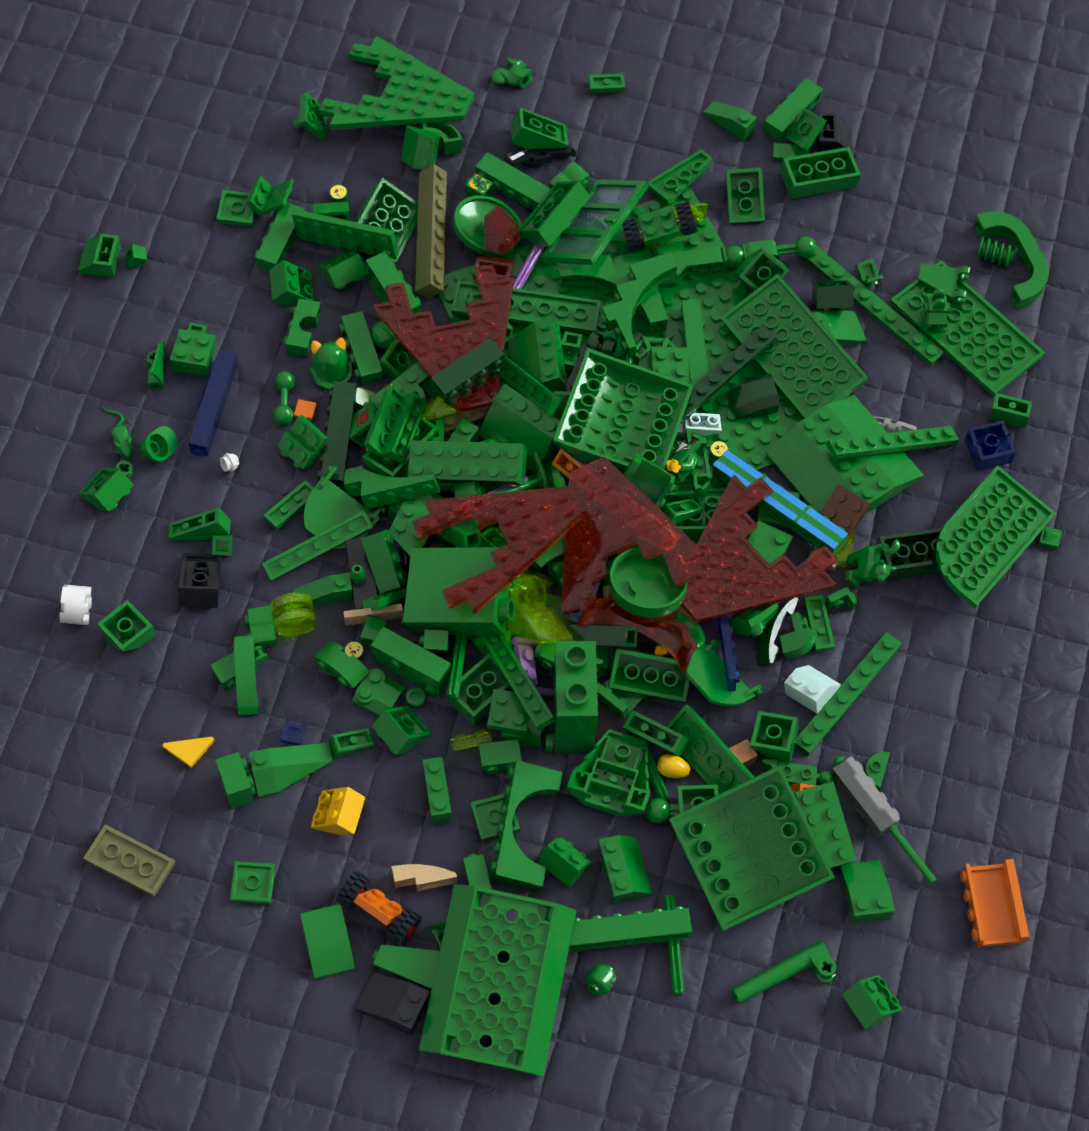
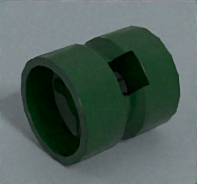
[586,331,618,357]

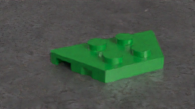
[389,499,446,557]

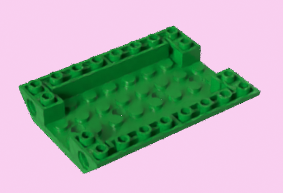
[419,884,576,1077]

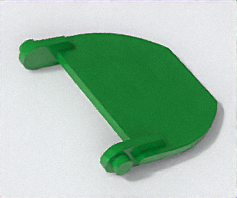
[304,465,387,550]
[685,639,763,706]

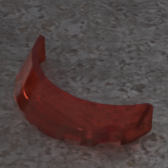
[577,594,697,673]

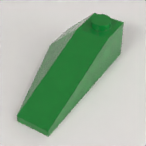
[249,743,333,798]

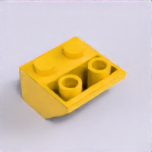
[311,787,365,836]

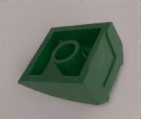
[728,374,779,419]

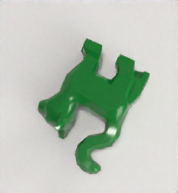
[845,539,900,588]

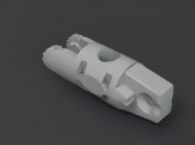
[873,416,917,433]

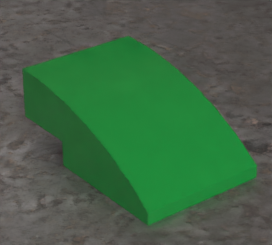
[300,904,355,979]

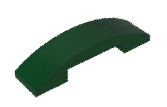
[757,597,798,667]

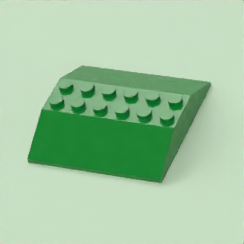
[553,348,694,476]
[765,395,924,516]
[669,766,835,931]

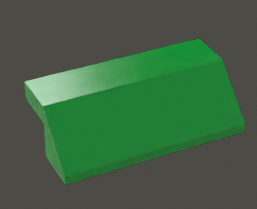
[364,384,427,463]

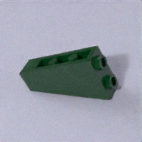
[556,624,637,647]

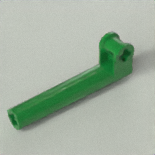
[731,941,836,1004]

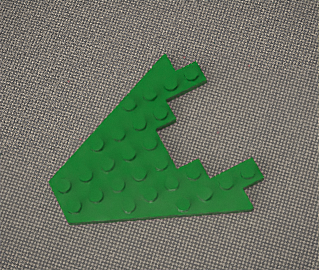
[319,36,474,130]

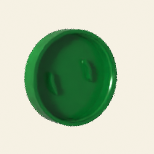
[608,546,688,618]

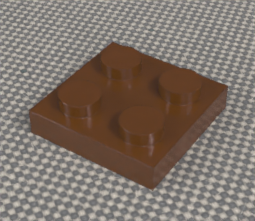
[820,484,871,537]

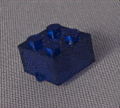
[964,421,1016,471]

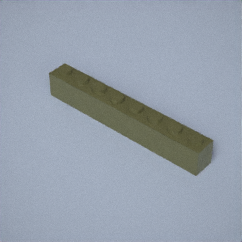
[415,164,447,299]

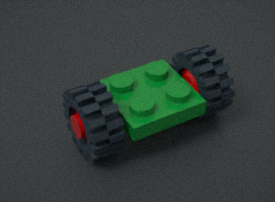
[622,201,698,253]

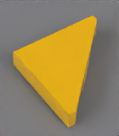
[162,737,215,768]

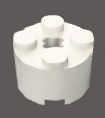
[60,585,92,625]

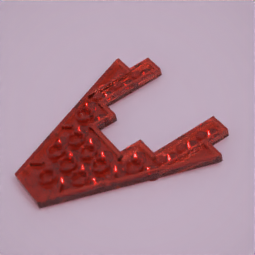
[412,486,582,614]

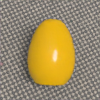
[657,754,691,779]

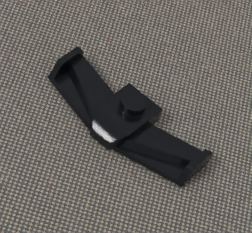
[504,142,576,167]

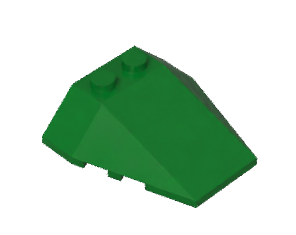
[567,729,650,817]

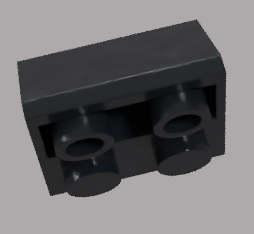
[817,112,852,152]

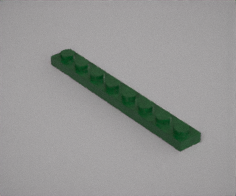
[680,326,777,424]

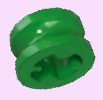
[116,461,134,479]

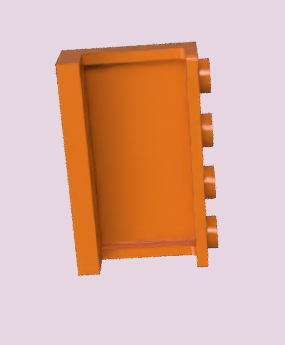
[960,859,1029,948]

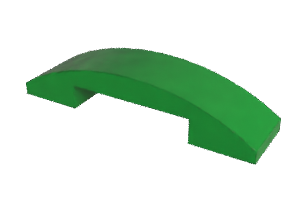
[234,635,258,716]

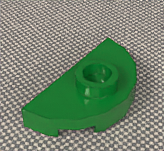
[865,752,890,790]

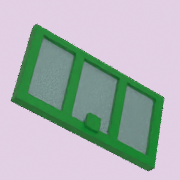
[540,180,649,265]

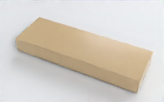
[344,604,403,626]

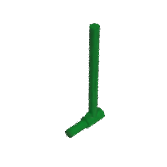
[474,451,552,507]

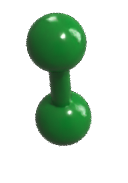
[272,371,295,426]

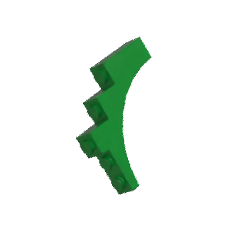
[600,252,677,358]
[559,254,668,332]

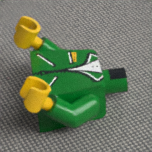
[665,438,701,482]

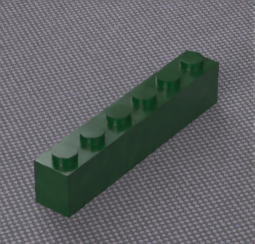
[318,381,357,490]

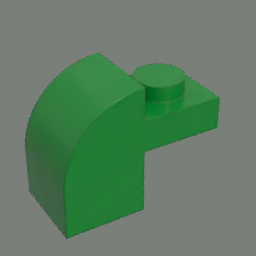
[780,612,815,660]

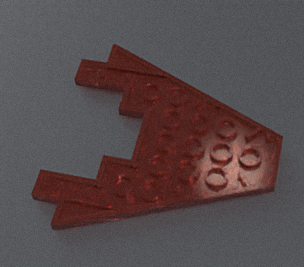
[373,264,514,412]
[561,457,705,625]
[681,475,838,623]

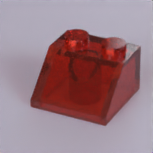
[484,206,520,254]

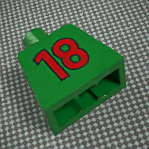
[349,402,378,448]

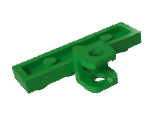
[370,354,440,407]

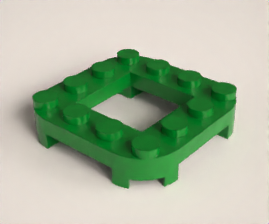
[665,429,712,500]

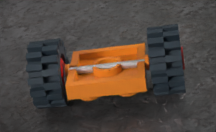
[336,871,422,947]

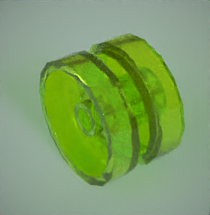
[508,573,547,618]
[270,593,317,637]

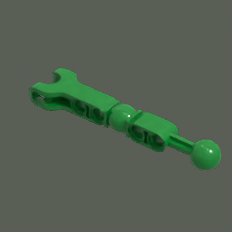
[652,236,816,285]

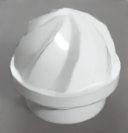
[220,453,239,472]

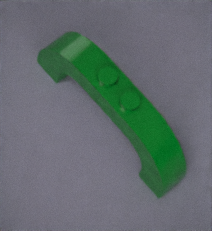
[973,211,1048,310]

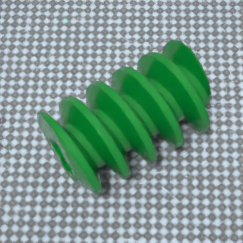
[977,236,1017,268]

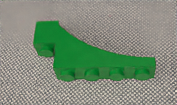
[344,465,440,509]

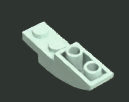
[677,413,722,437]

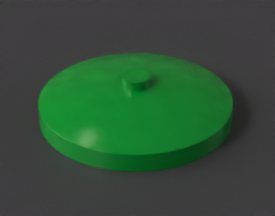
[453,195,522,256]

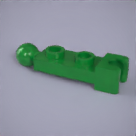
[761,759,834,785]

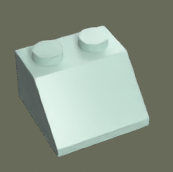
[784,665,840,713]

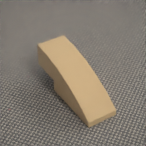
[392,864,457,892]

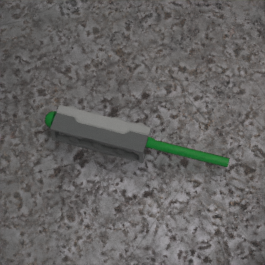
[831,756,937,884]

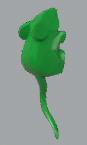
[102,407,134,461]

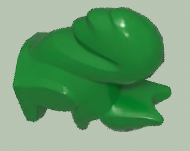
[491,58,533,88]

